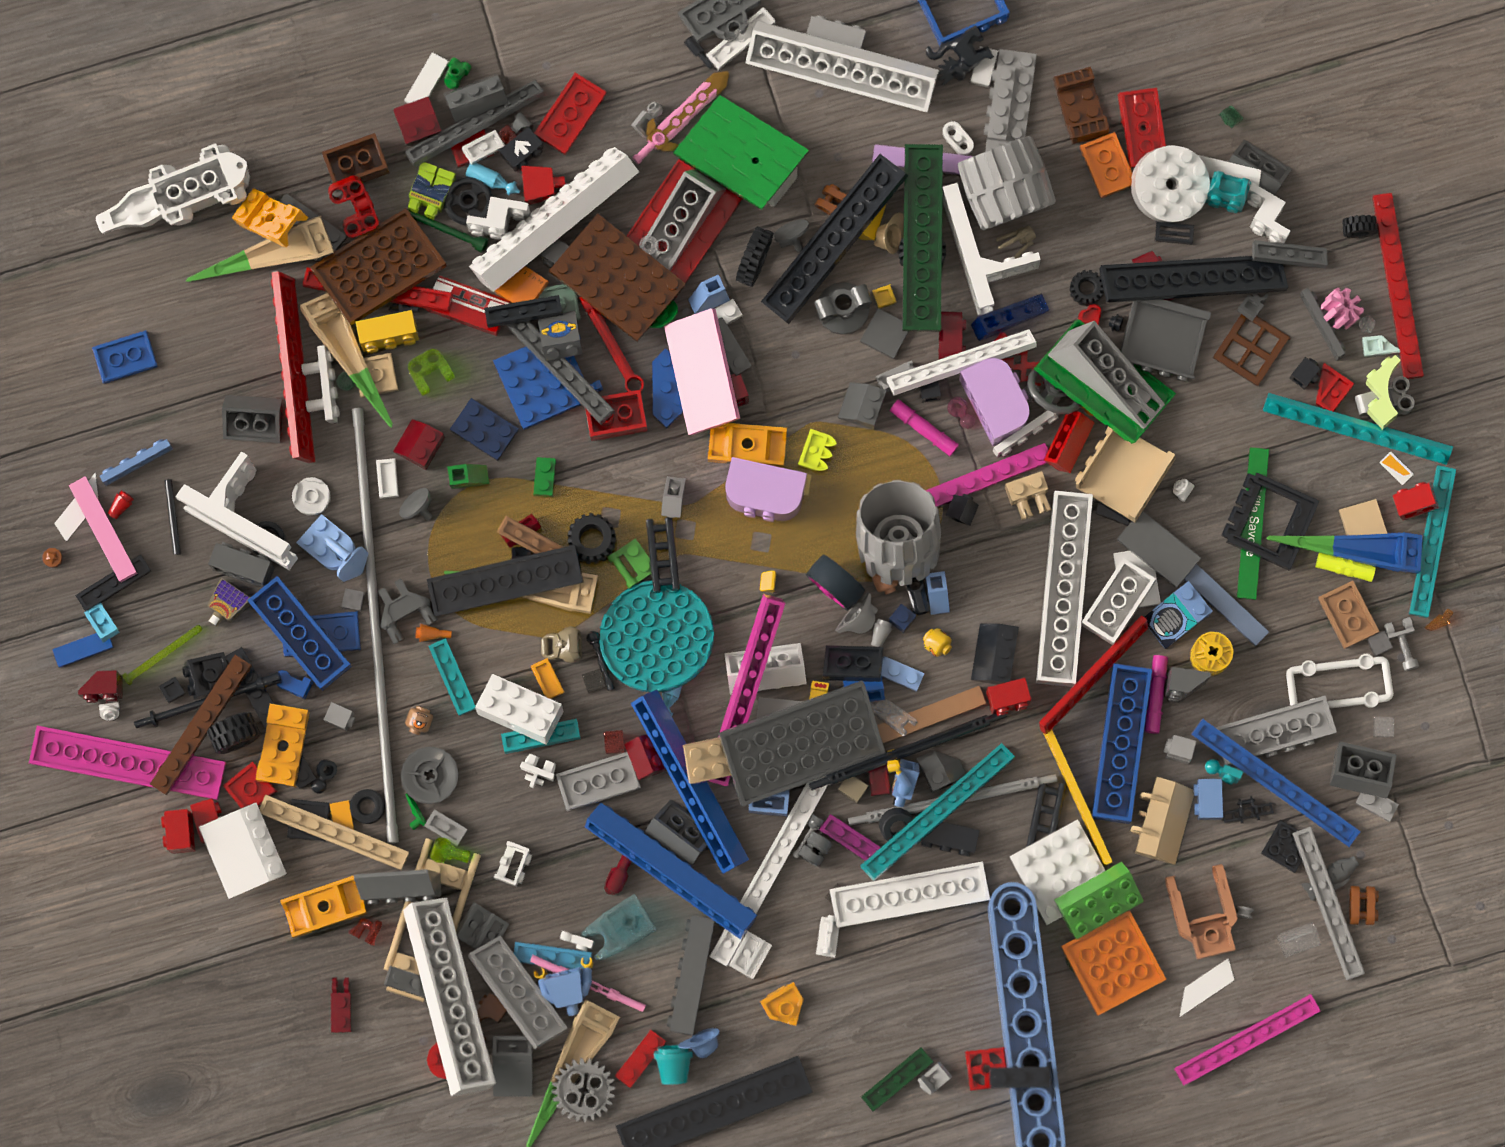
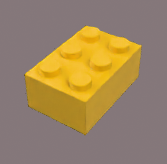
[356,310,419,353]

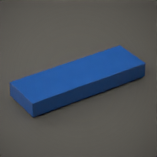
[52,633,114,668]

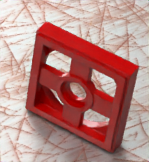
[965,1047,1007,1091]

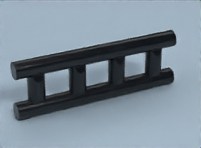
[646,517,680,593]
[1026,783,1067,847]

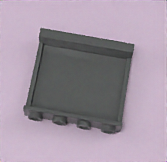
[1120,299,1211,382]

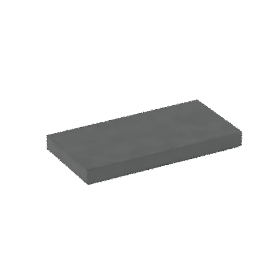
[1117,512,1201,588]

